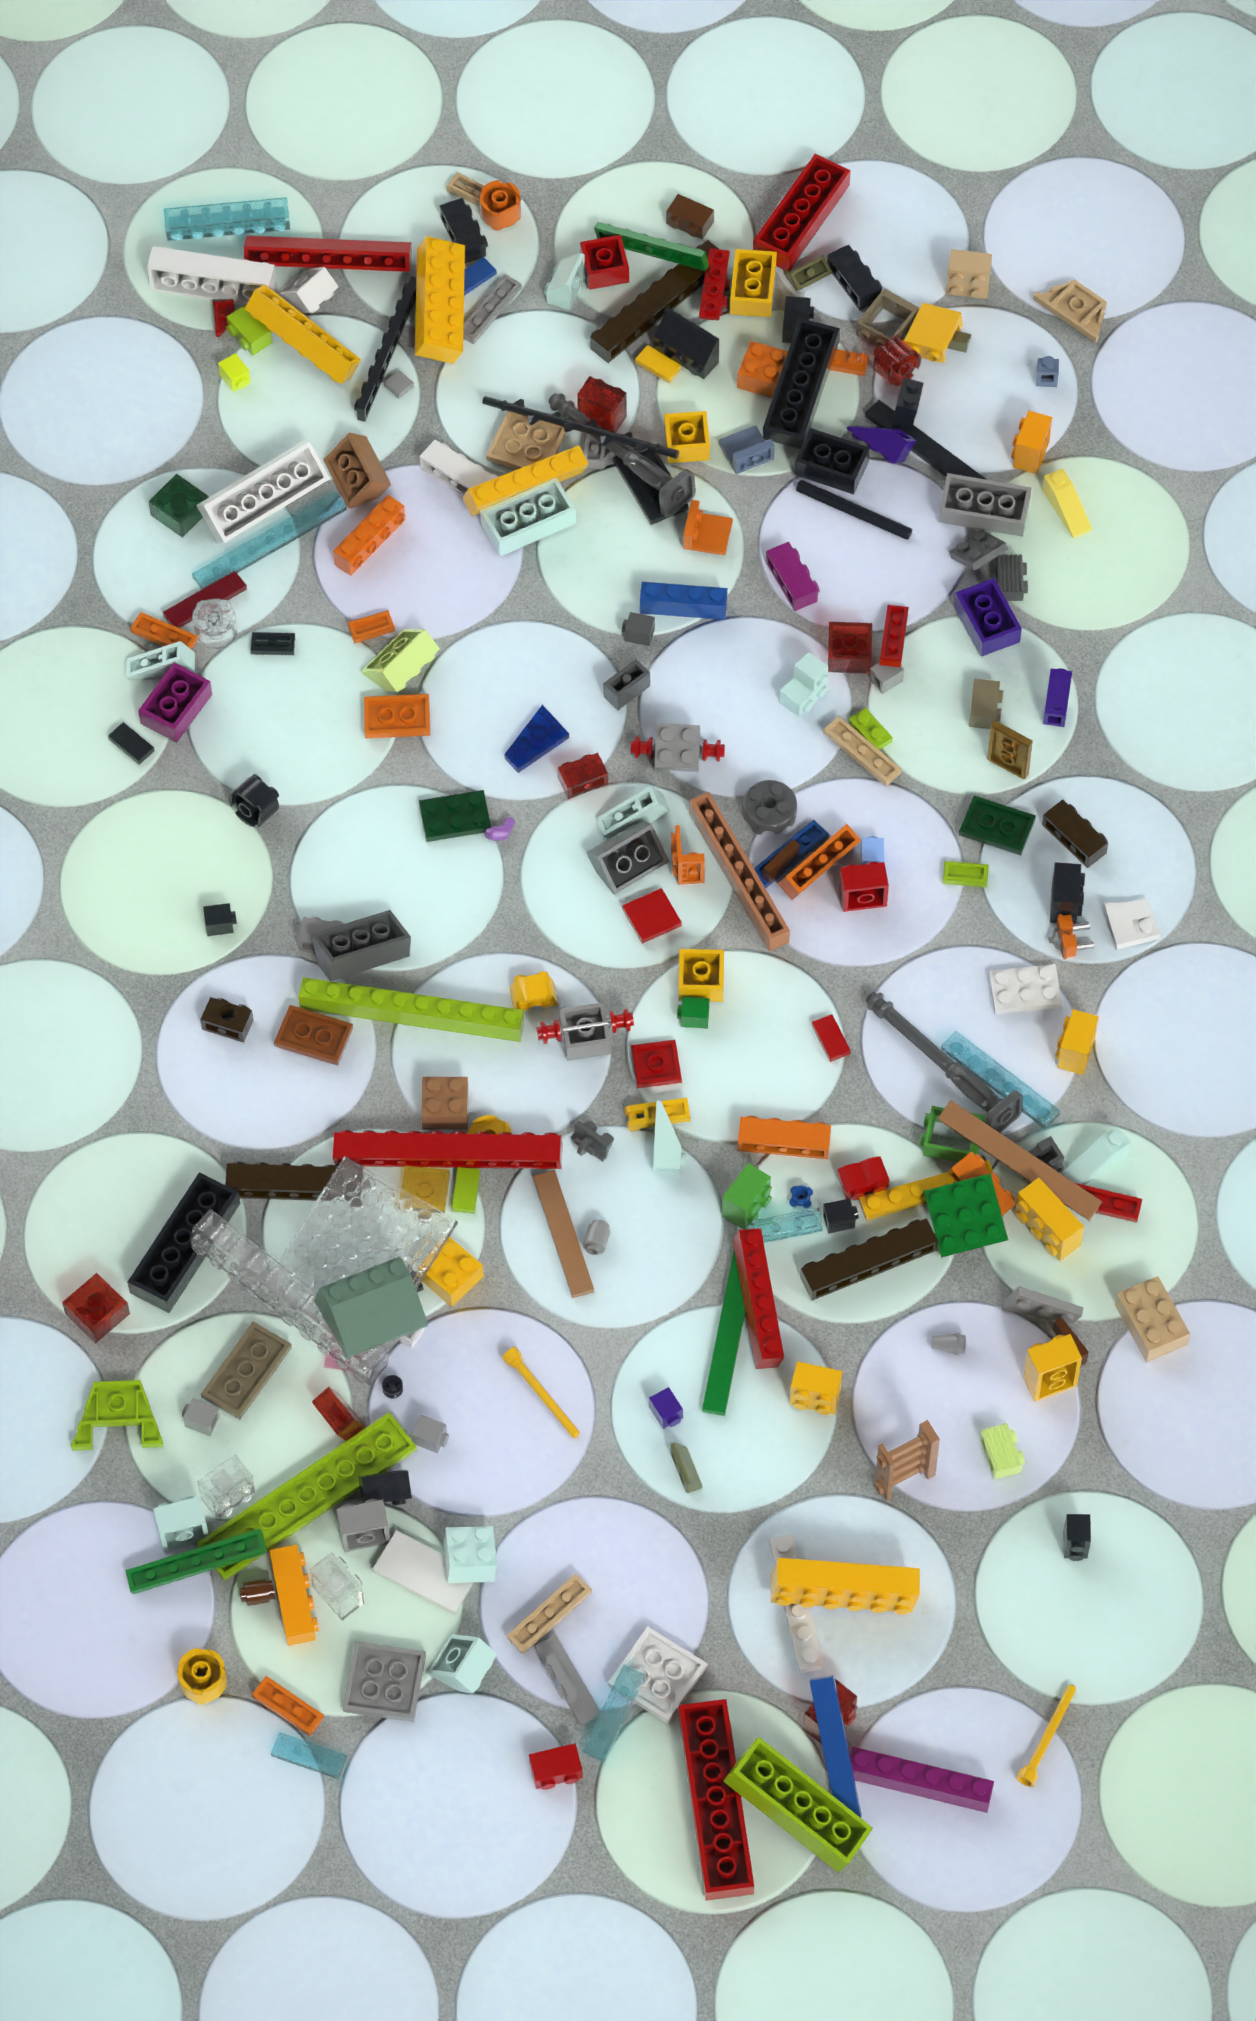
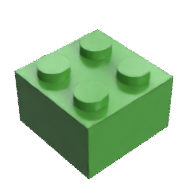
[722,1163,772,1230]

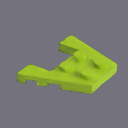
[71,1380,164,1451]

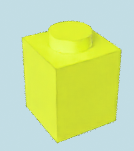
[218,353,251,392]

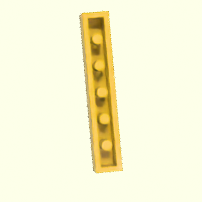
[245,285,361,384]
[463,445,589,516]

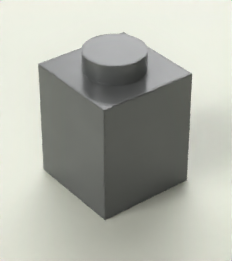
[622,612,655,646]

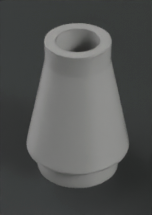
[931,1332,966,1355]

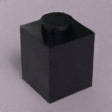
[203,903,237,936]
[823,1198,859,1234]

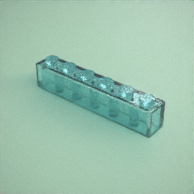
[164,197,290,241]

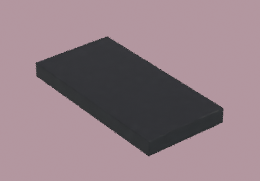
[613,442,689,525]

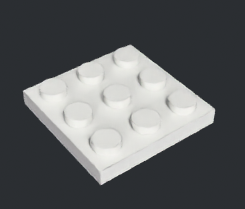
[608,1626,708,1723]

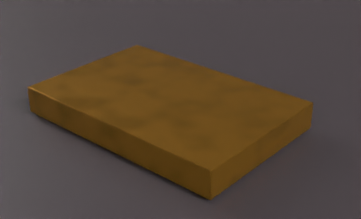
[987,720,1033,779]

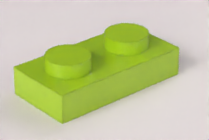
[848,708,893,750]

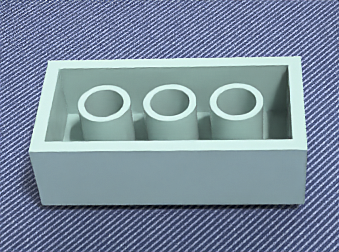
[480,478,576,557]

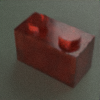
[558,753,608,799]
[312,1386,365,1441]

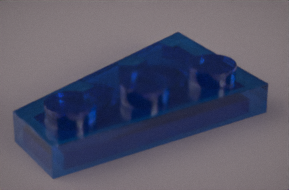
[504,704,569,773]

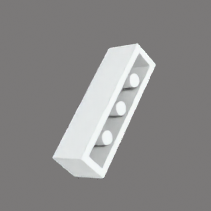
[419,440,498,495]

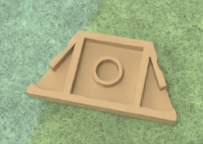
[1033,279,1107,343]

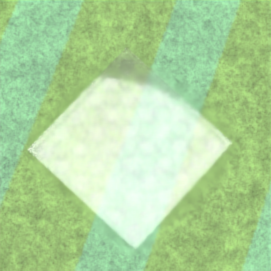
[271,1156,458,1299]

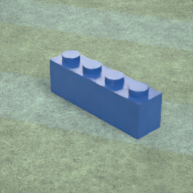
[640,582,728,620]

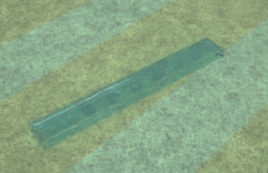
[192,491,347,589]

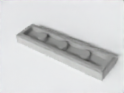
[463,275,522,344]

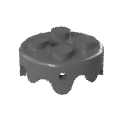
[742,780,797,835]

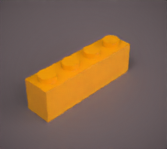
[269,1545,319,1646]

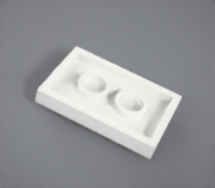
[989,964,1062,1014]

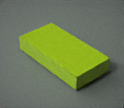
[943,861,989,888]
[452,1167,480,1214]

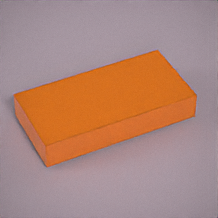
[347,610,395,644]

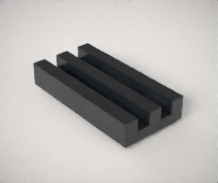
[251,632,296,655]

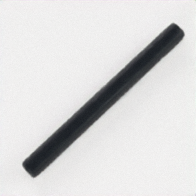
[796,480,913,540]

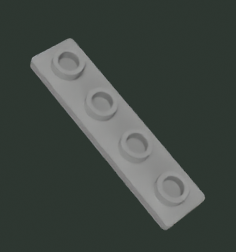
[535,1635,601,1726]

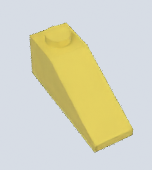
[1042,468,1092,538]

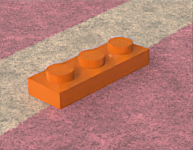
[130,612,198,650]
[252,1676,324,1736]

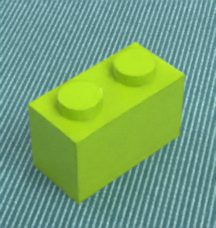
[226,304,273,356]

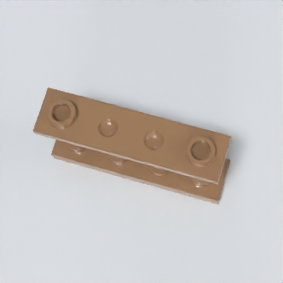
[874,1420,940,1501]

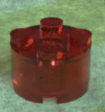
[873,335,921,386]

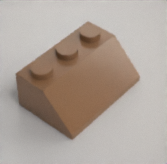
[323,433,391,509]

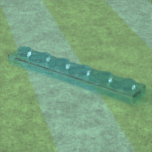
[941,1031,1060,1129]

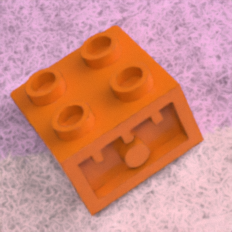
[683,500,733,555]
[671,825,705,885]

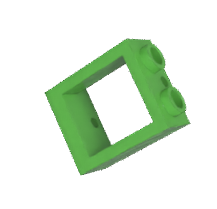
[919,1106,986,1162]

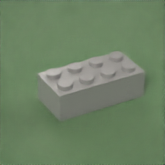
[939,473,1032,537]

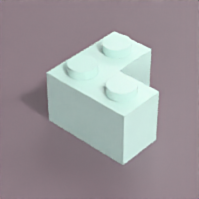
[779,652,829,717]

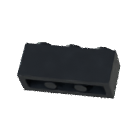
[439,198,488,263]
[827,244,882,311]

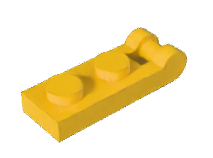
[624,1098,691,1131]

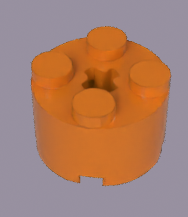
[479,180,521,231]

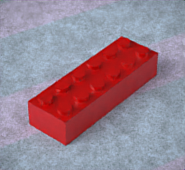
[753,154,851,272]

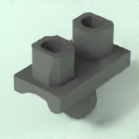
[571,1120,614,1162]

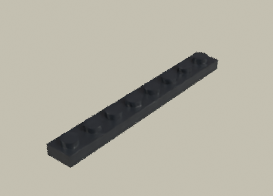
[354,276,416,422]

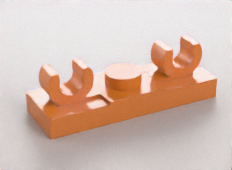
[830,349,869,376]

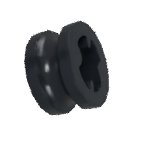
[382,1375,403,1399]

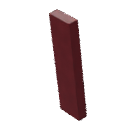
[163,571,247,628]

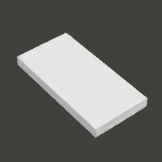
[372,1530,475,1615]

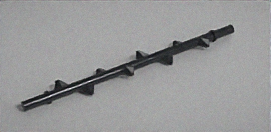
[482,396,679,459]

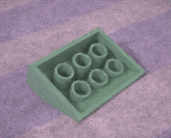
[314,1256,428,1358]

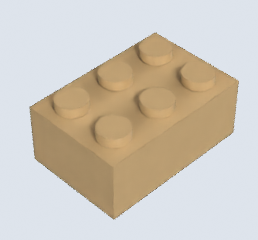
[1115,1276,1190,1363]

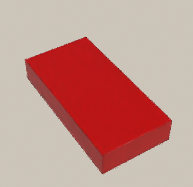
[812,1014,851,1062]

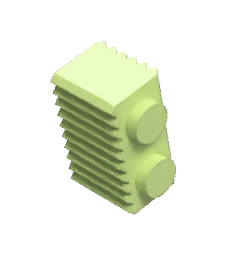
[980,1423,1025,1480]

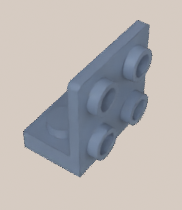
[719,426,775,474]

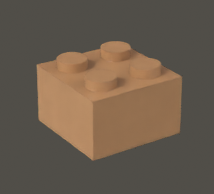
[421,1077,469,1129]

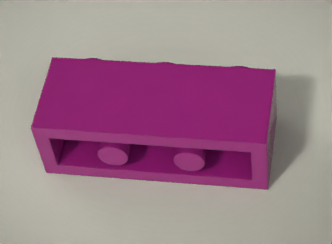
[766,542,820,611]

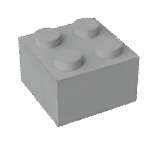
[336,1499,390,1552]

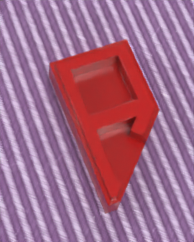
[213,300,235,337]

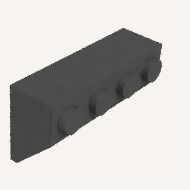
[311,910,411,982]

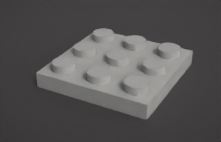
[343,1641,426,1722]

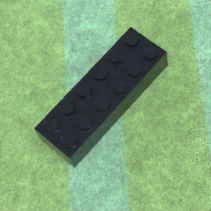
[763,318,840,449]
[127,1172,241,1313]

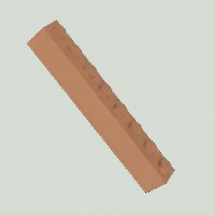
[689,792,790,952]

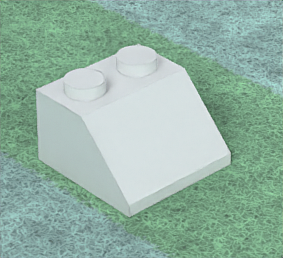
[277,267,338,314]

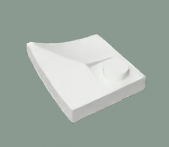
[1104,898,1160,950]

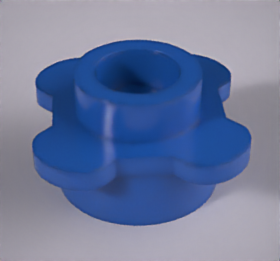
[789,1185,813,1208]

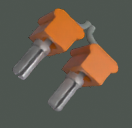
[1048,914,1094,959]

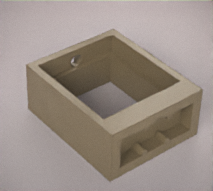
[856,289,919,354]

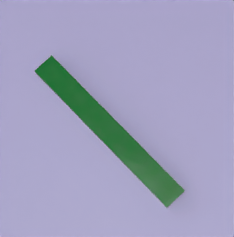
[702,1250,746,1416]

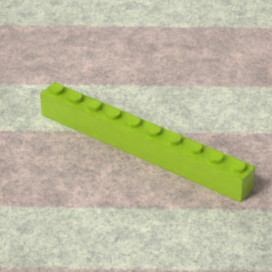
[298,977,524,1042]

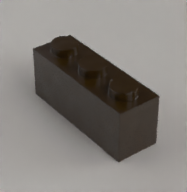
[1042,799,1108,868]

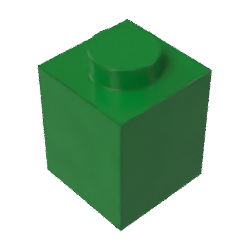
[677,997,710,1029]

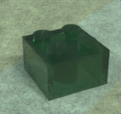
[148,474,209,538]

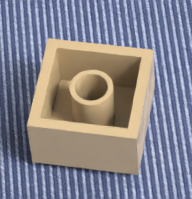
[946,249,992,299]

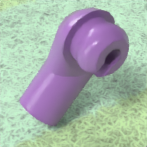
[485,817,515,841]

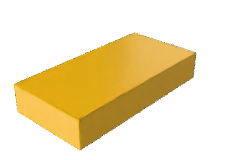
[635,345,681,383]

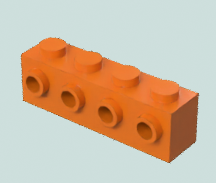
[333,495,406,576]

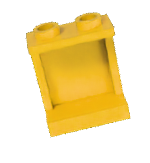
[904,303,963,363]

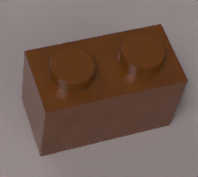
[666,194,714,240]

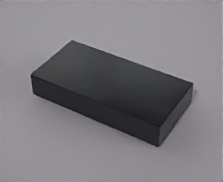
[108,722,155,765]

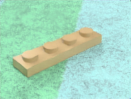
[823,716,902,786]
[506,1573,592,1655]

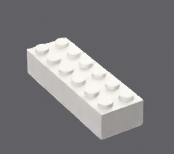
[147,246,277,305]
[196,442,330,543]

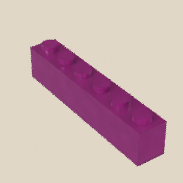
[850,1746,994,1813]

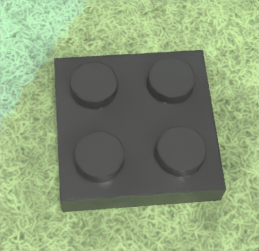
[949,530,1008,571]

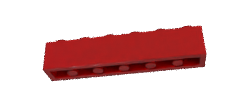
[733,1228,784,1369]

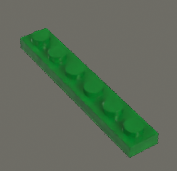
[594,222,709,271]
[125,1529,268,1594]

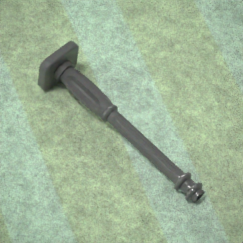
[548,393,696,518]
[866,992,1023,1133]

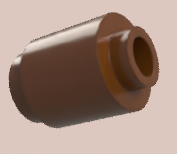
[239,1579,275,1606]

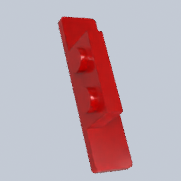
[699,248,731,321]

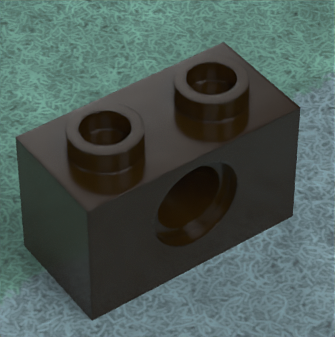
[200,997,254,1043]

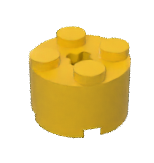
[177,1648,227,1705]

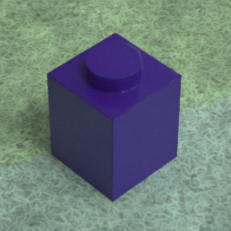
[649,1387,683,1429]

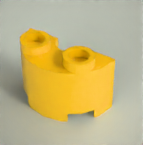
[510,971,558,1011]

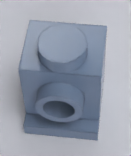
[1036,356,1059,387]

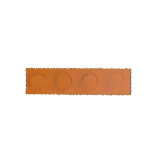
[777,824,861,900]
[738,1116,831,1159]

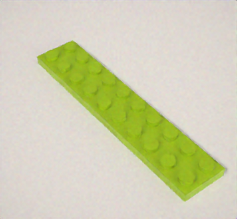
[197,1412,417,1581]

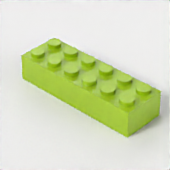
[724,1736,873,1873]

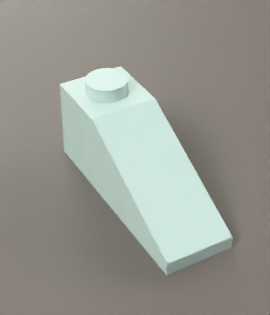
[126,641,195,679]
[596,786,670,837]
[653,1100,686,1173]
[1062,1126,1131,1185]

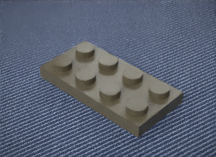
[201,1322,292,1420]

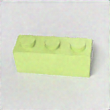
[361,629,440,692]

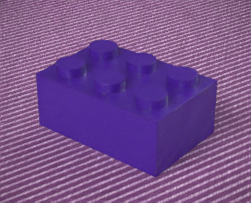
[954,578,1022,657]

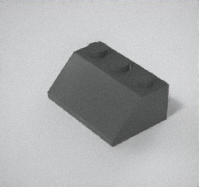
[586,820,669,894]

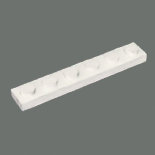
[769,1534,823,1673]

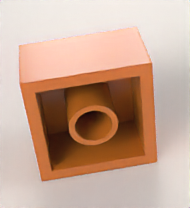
[737,341,788,398]

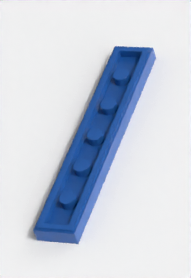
[809,1675,862,1818]

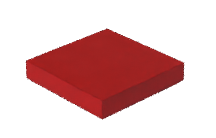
[622,888,682,944]
[631,1040,682,1089]

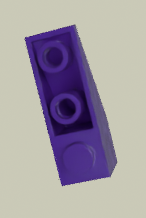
[846,425,916,464]
[1043,668,1072,727]

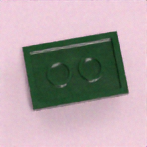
[419,790,491,842]
[959,795,1036,855]

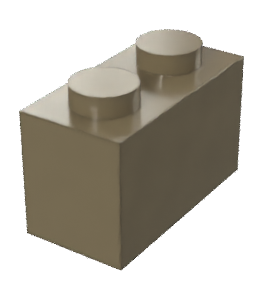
[969,679,1004,729]

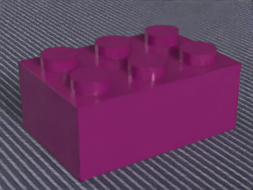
[138,663,212,743]

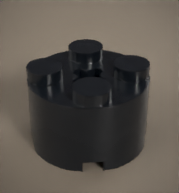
[228,774,279,827]

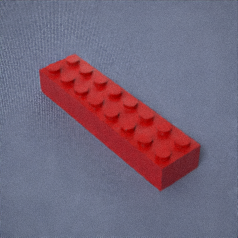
[678,1699,755,1901]

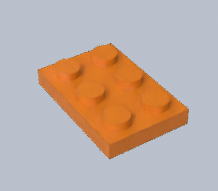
[364,694,431,739]

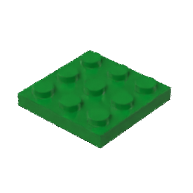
[924,1173,1009,1258]

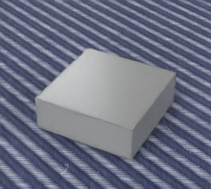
[384,370,414,399]

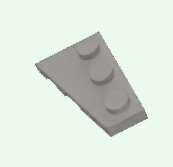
[1001,1286,1084,1323]

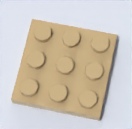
[486,411,567,470]

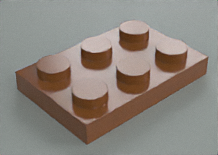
[274,1005,353,1066]

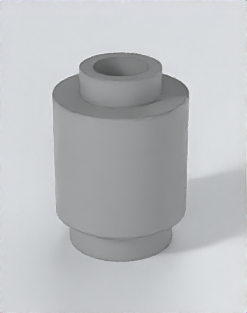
[583,1219,610,1255]

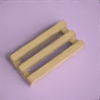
[446,172,484,207]

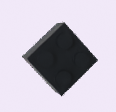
[1049,862,1085,923]

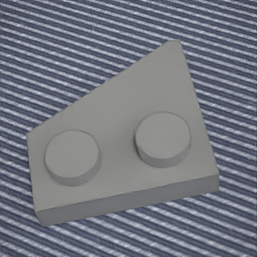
[584,433,625,469]

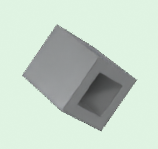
[869,663,904,694]
[182,1398,220,1436]
[411,1415,449,1453]

